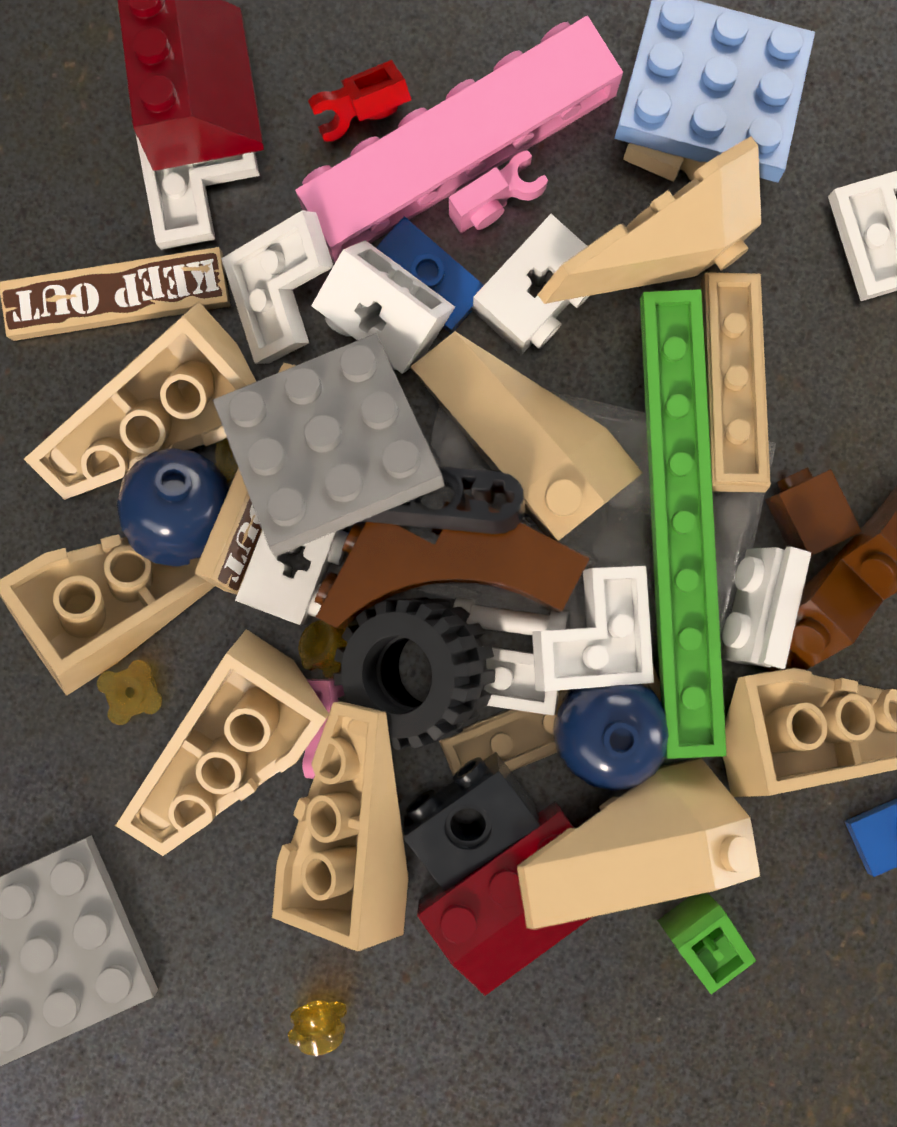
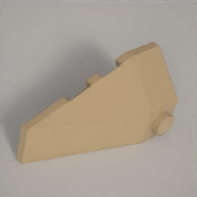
[537,136,761,304]
[24,301,256,500]
[410,331,643,541]
[0,534,215,696]
[115,629,329,856]
[723,668,897,797]
[272,701,408,952]
[517,758,760,929]

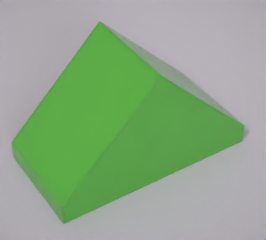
[657,892,756,994]

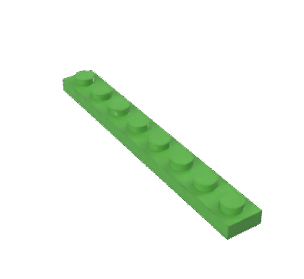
[640,289,727,759]

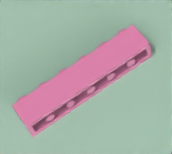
[295,15,623,263]

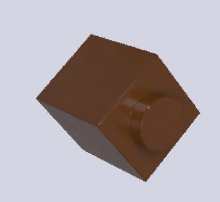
[765,467,862,556]

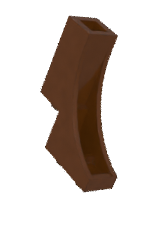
[763,485,897,672]
[315,494,590,630]

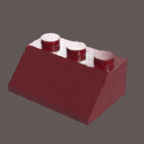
[118,0,264,171]
[417,801,592,996]

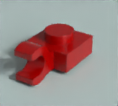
[308,60,412,142]

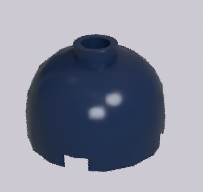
[117,448,230,567]
[553,684,669,791]

